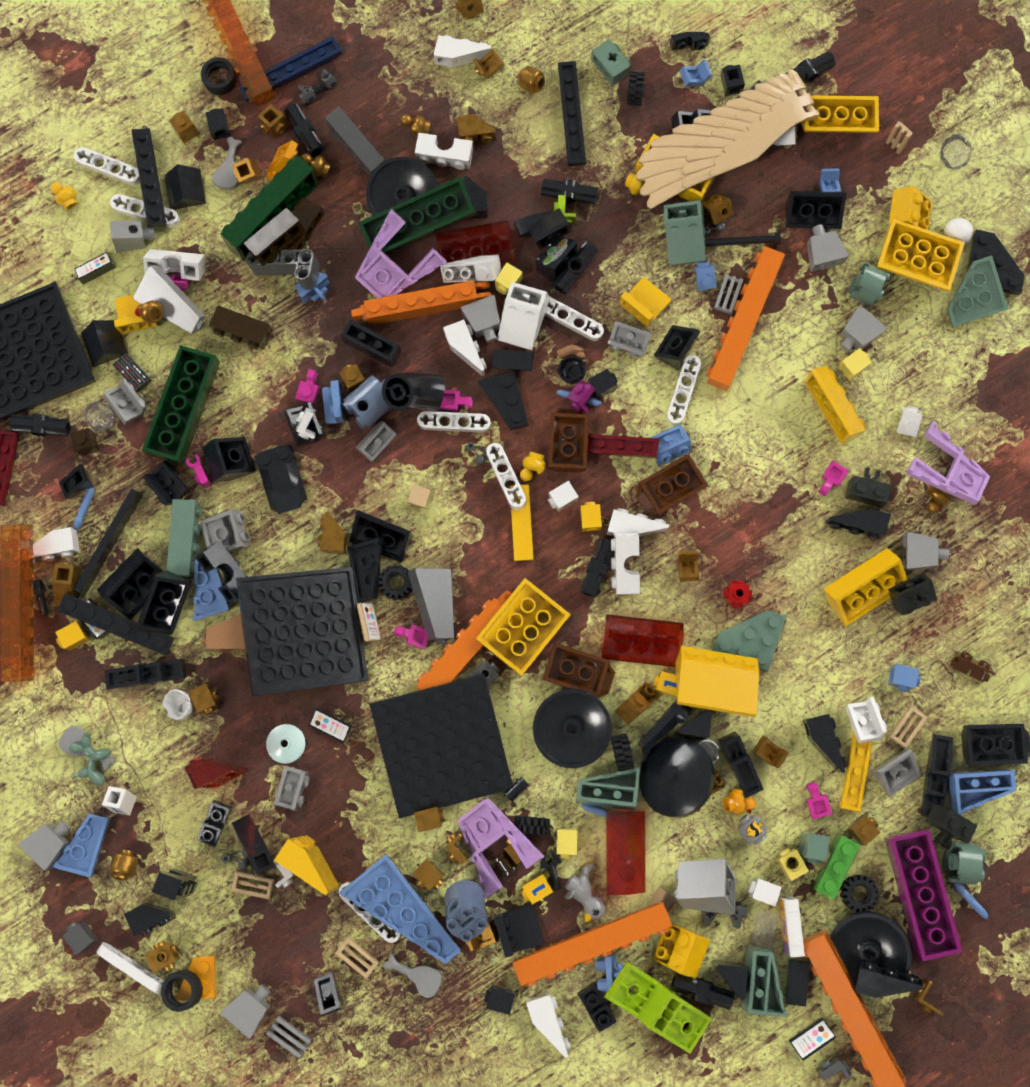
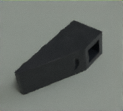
[825,509,891,541]
[803,714,847,773]
[231,814,275,878]
[855,961,923,998]

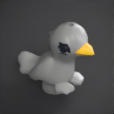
[565,864,605,922]

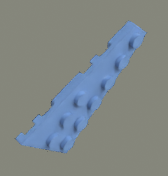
[339,854,461,964]

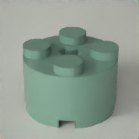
[849,262,890,306]
[943,841,986,885]

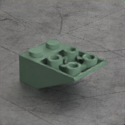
[664,200,706,266]

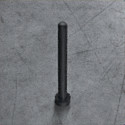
[705,232,781,247]

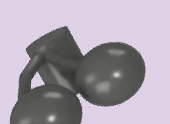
[704,222,726,238]
[465,442,494,465]
[222,850,248,870]

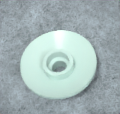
[266,724,306,764]

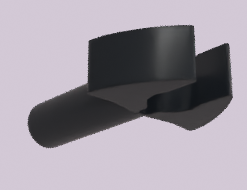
[31,579,49,616]
[540,852,561,891]

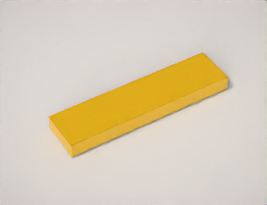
[510,485,533,562]
[839,730,873,813]

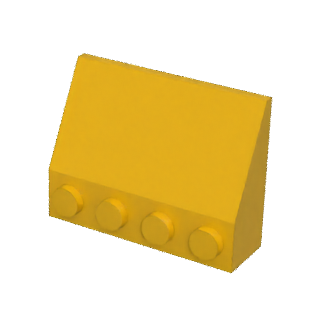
[877,219,965,292]
[476,578,571,676]
[675,646,759,717]
[274,835,339,895]

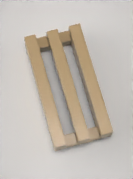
[885,121,913,154]
[888,705,928,749]
[231,871,275,900]
[335,936,379,979]

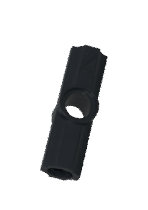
[785,51,836,84]
[283,103,324,157]
[541,179,598,205]
[553,241,598,295]
[9,414,71,437]
[580,538,613,598]
[671,973,735,1010]

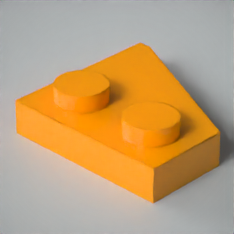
[265,140,298,181]
[176,956,216,1001]

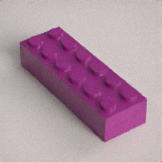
[884,829,962,961]

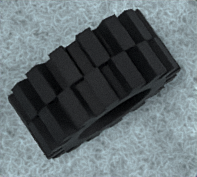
[626,71,645,106]
[378,564,413,601]
[611,733,634,771]
[514,815,550,835]
[840,875,880,912]

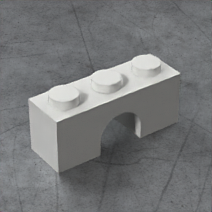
[415,133,473,170]
[143,249,205,281]
[611,533,640,594]

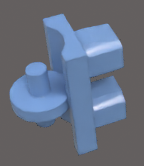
[295,272,330,304]
[596,954,623,992]

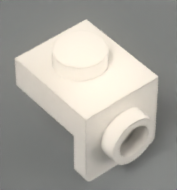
[897,406,923,437]
[296,408,315,440]
[273,860,295,888]

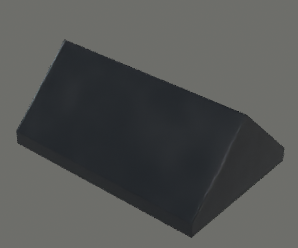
[785,191,847,229]
[349,510,413,563]
[136,570,192,634]

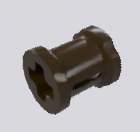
[492,851,518,878]

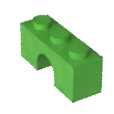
[811,835,860,900]

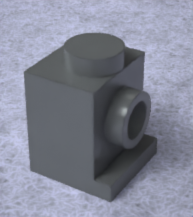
[468,660,500,685]

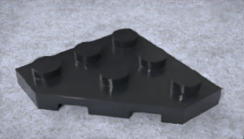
[966,229,1025,295]

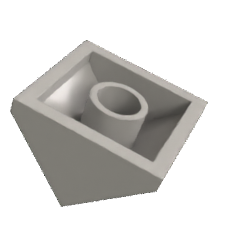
[871,749,921,797]

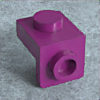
[566,380,595,413]

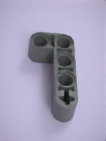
[246,249,320,290]

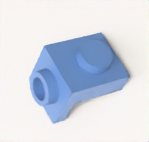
[680,60,712,87]
[819,168,841,192]
[693,261,717,291]

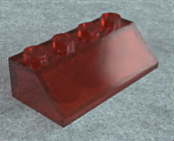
[435,220,515,265]
[601,614,684,667]
[184,756,249,790]
[605,811,646,895]

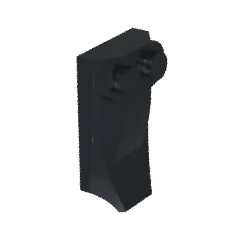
[255,445,308,514]
[638,700,691,761]
[961,724,1030,765]

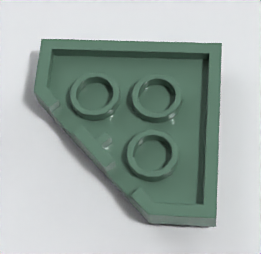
[947,256,1008,328]
[712,610,786,672]

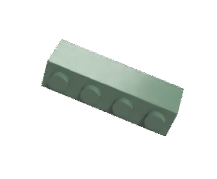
[166,499,202,579]

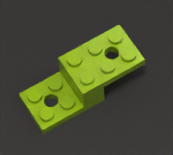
[604,961,712,1054]

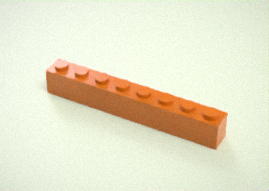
[706,246,785,391]
[512,901,673,987]
[803,929,906,1087]

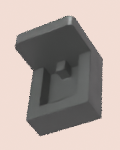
[815,1056,851,1081]

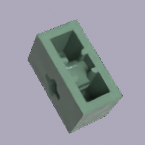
[591,39,631,86]
[799,832,830,864]

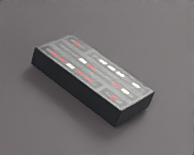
[112,353,152,393]

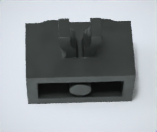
[845,467,892,508]
[888,573,938,615]
[926,804,977,850]

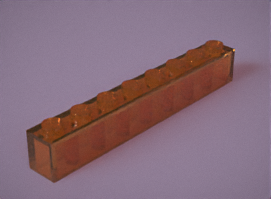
[202,0,276,108]
[1,525,34,682]

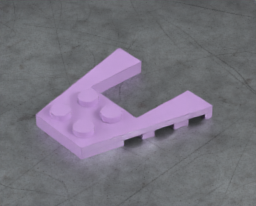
[355,209,447,298]
[906,421,990,505]
[458,798,544,899]

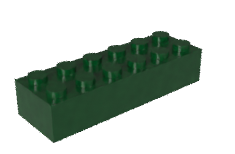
[220,155,319,262]
[358,177,477,255]
[142,345,220,466]

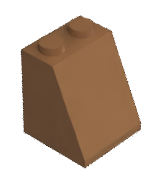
[203,614,246,653]

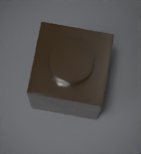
[70,428,99,456]

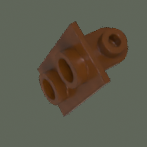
[950,651,994,682]

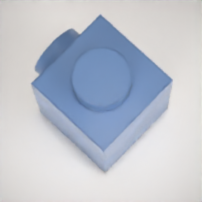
[888,664,921,692]

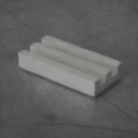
[714,274,743,315]
[267,1016,312,1058]

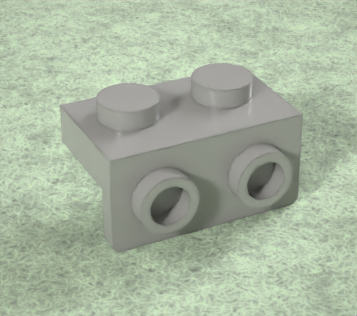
[607,320,652,357]
[103,378,146,425]
[274,766,310,811]

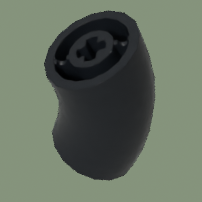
[382,372,445,411]

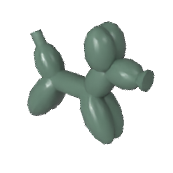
[69,732,111,786]

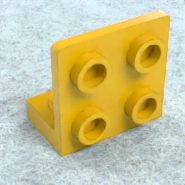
[619,277,671,328]
[114,294,158,334]

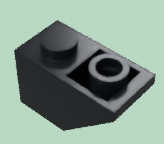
[464,176,488,219]
[124,903,175,937]

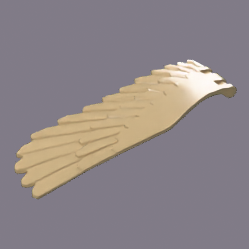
[636,69,820,209]

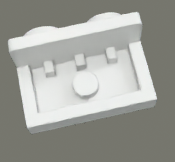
[846,697,887,744]

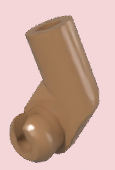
[557,344,585,360]

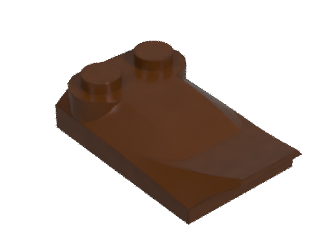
[548,408,589,473]
[635,453,708,515]
[542,642,615,698]

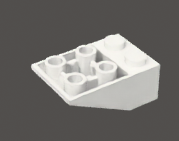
[497,282,550,351]

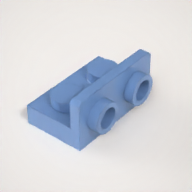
[322,380,345,425]
[651,424,692,466]

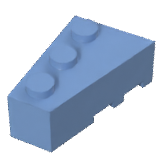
[948,769,1017,815]

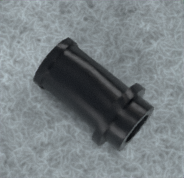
[504,777,529,802]

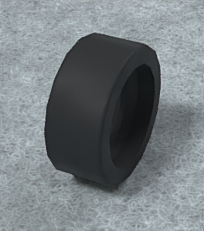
[201,57,237,95]
[161,970,203,1012]

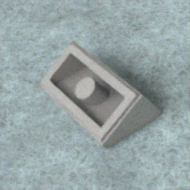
[355,421,397,462]

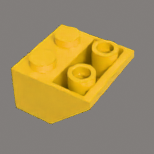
[889,186,932,230]
[652,923,710,979]

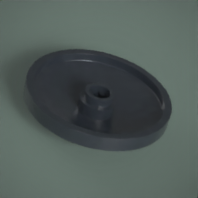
[366,156,439,216]
[533,688,612,768]
[639,737,715,818]
[830,911,912,985]

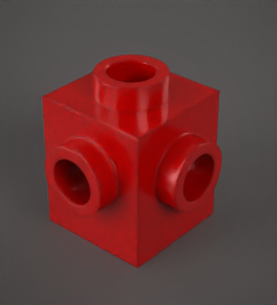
[723,580,752,609]

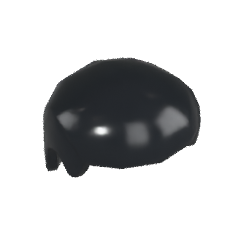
[557,356,587,384]

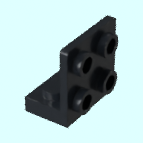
[494,904,544,958]

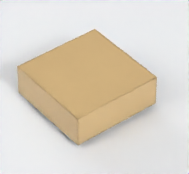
[407,484,431,509]

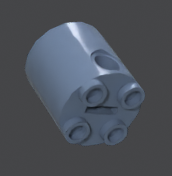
[343,375,391,429]
[445,880,488,942]

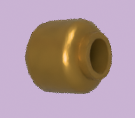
[518,66,545,93]
[109,850,138,881]

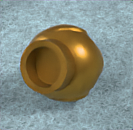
[400,114,430,138]
[301,154,331,178]
[135,300,164,323]
[926,486,950,514]

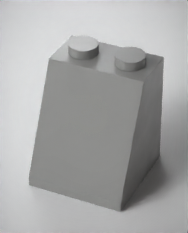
[674,859,736,915]

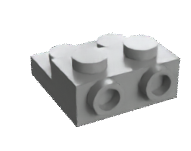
[201,510,250,553]

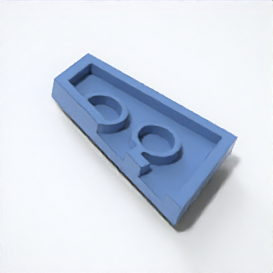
[193,560,231,621]
[53,813,110,877]

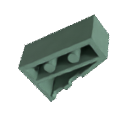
[575,767,640,811]
[741,946,788,1017]

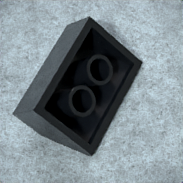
[97,548,163,620]

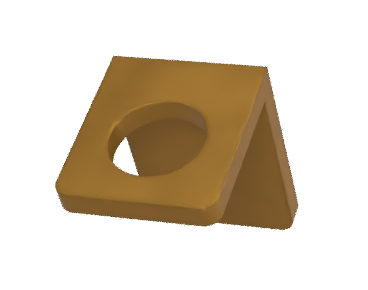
[913,978,944,1016]

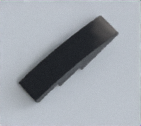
[105,659,187,690]
[921,734,953,817]

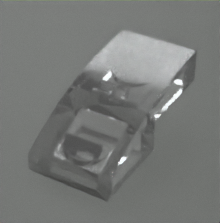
[751,909,779,951]

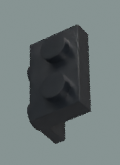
[285,401,323,447]
[143,461,190,506]

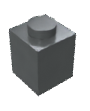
[62,921,99,955]

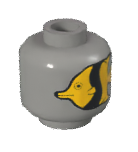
[738,814,768,845]

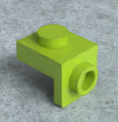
[554,195,576,226]

